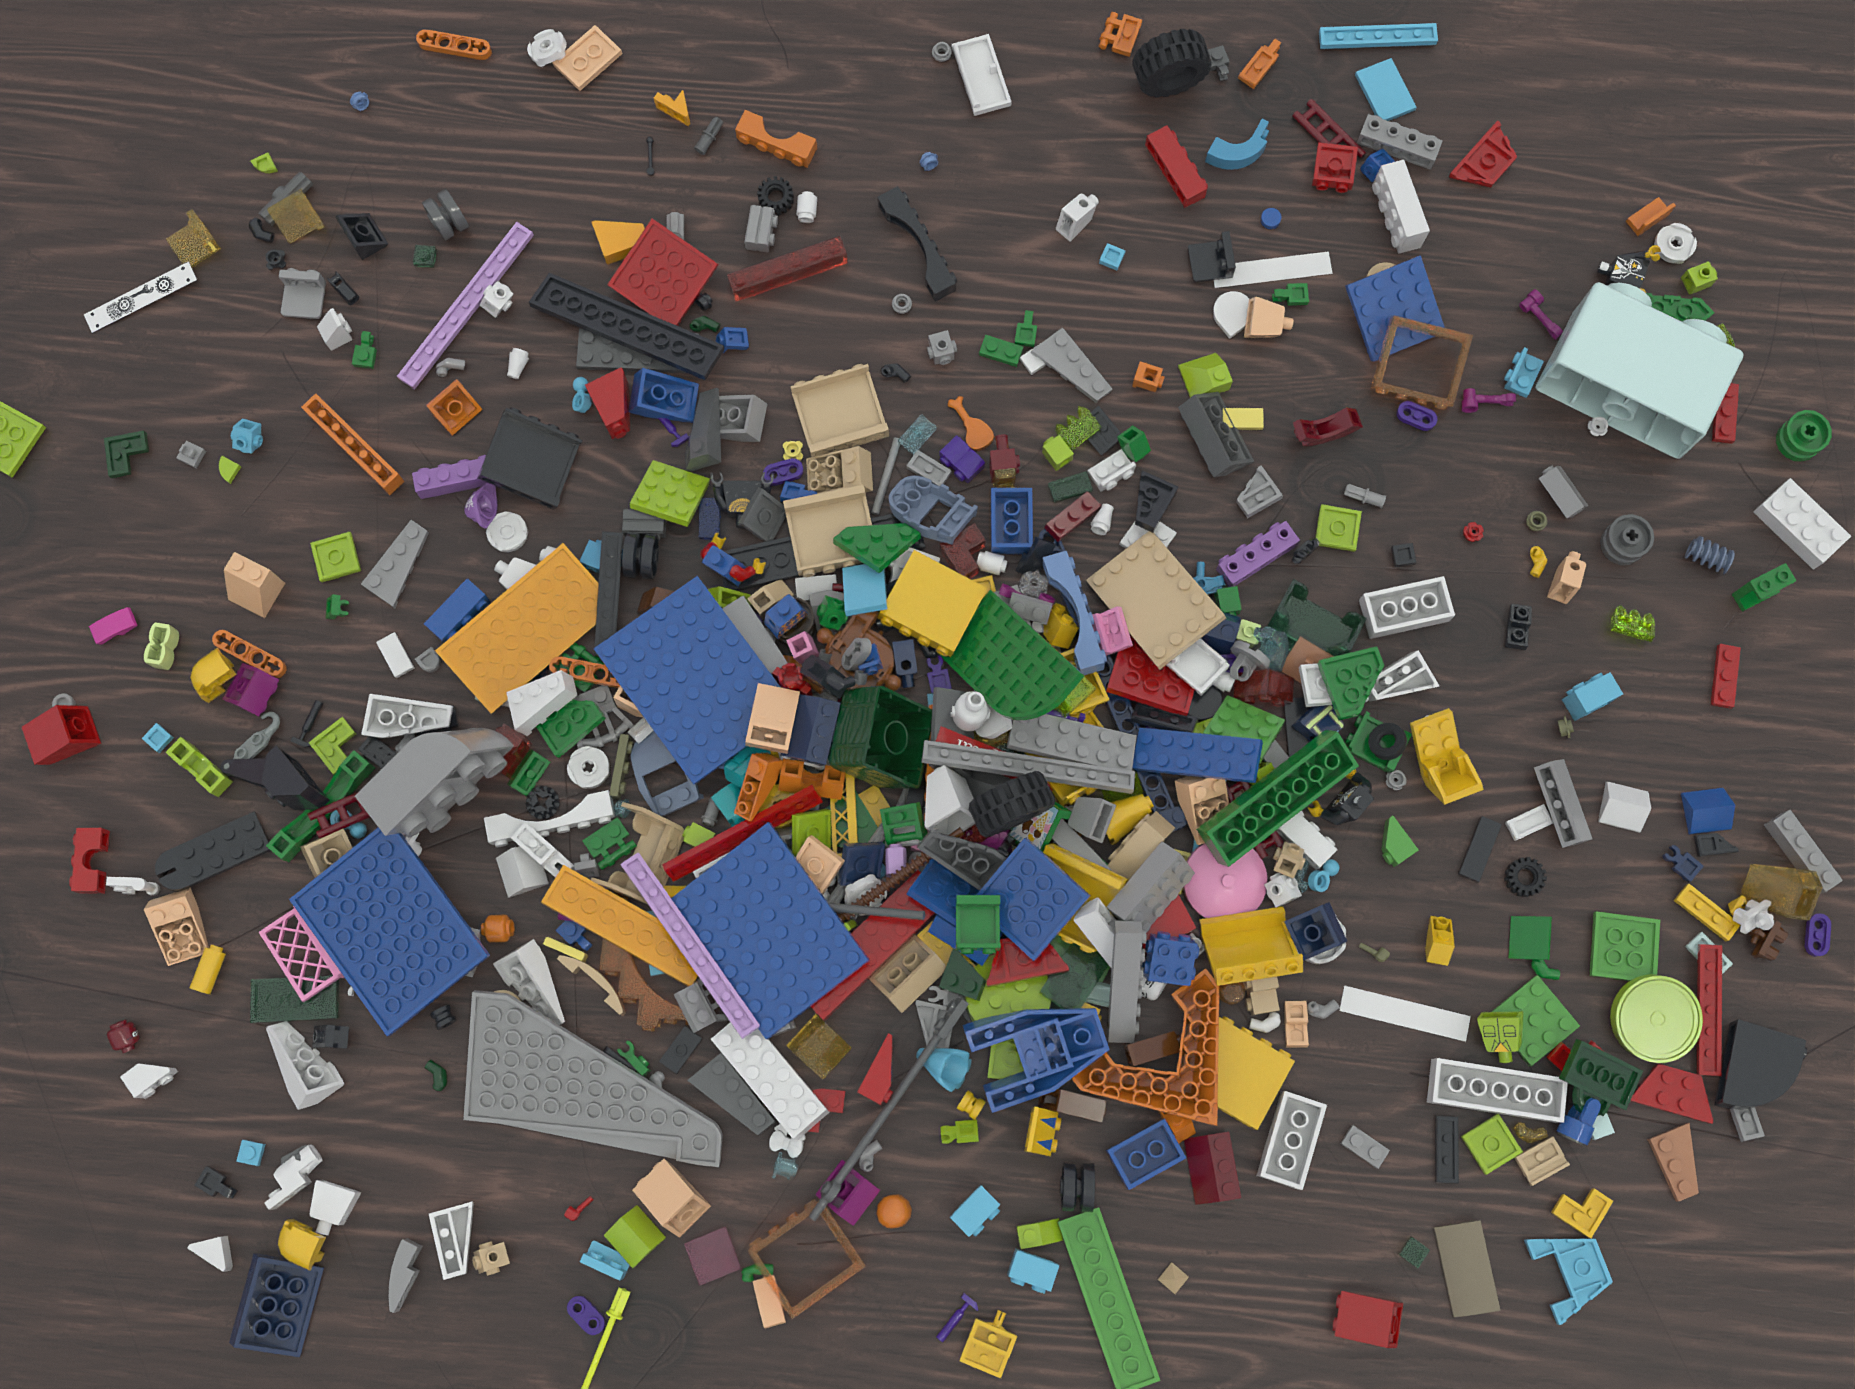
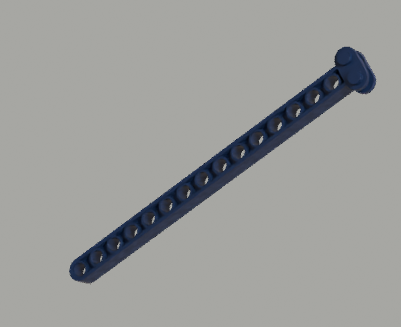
[1039,529,1187,833]

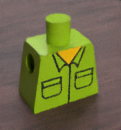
[1477,1011,1523,1063]

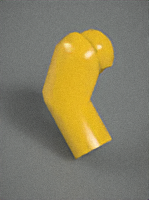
[1530,546,1547,578]

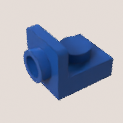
[1360,149,1395,182]
[716,327,749,353]
[858,643,883,676]

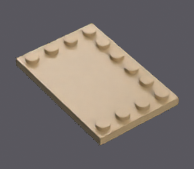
[1086,531,1226,670]

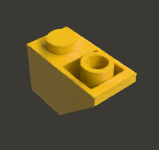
[1043,603,1079,649]
[1425,916,1455,966]

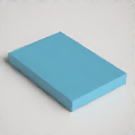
[1355,58,1416,121]
[842,564,887,616]

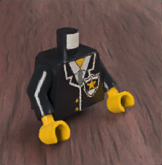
[1597,245,1661,293]
[1307,769,1374,825]

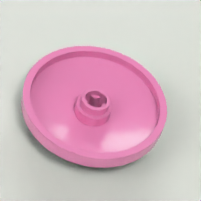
[1183,843,1267,918]

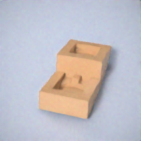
[1284,1001,1309,1048]
[753,1275,786,1328]

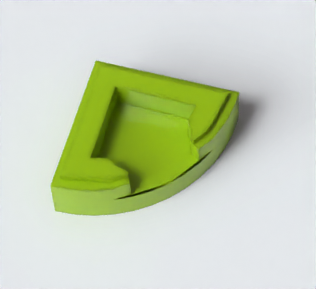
[250,153,278,173]
[219,456,241,484]

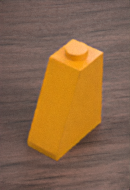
[592,221,645,265]

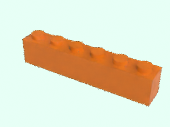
[301,394,405,495]

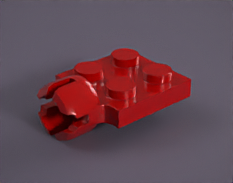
[772,663,813,696]

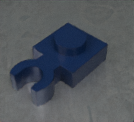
[1662,845,1704,883]

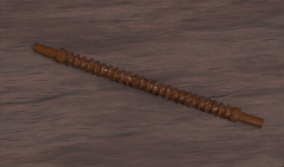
[836,827,965,923]

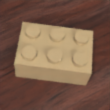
[1107,811,1175,881]

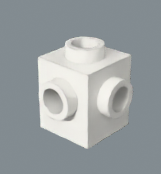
[480,281,513,318]
[1264,873,1302,907]

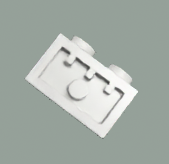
[1087,449,1136,492]

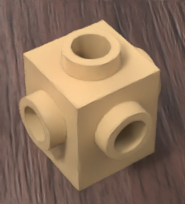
[1273,841,1306,879]
[472,1241,510,1276]

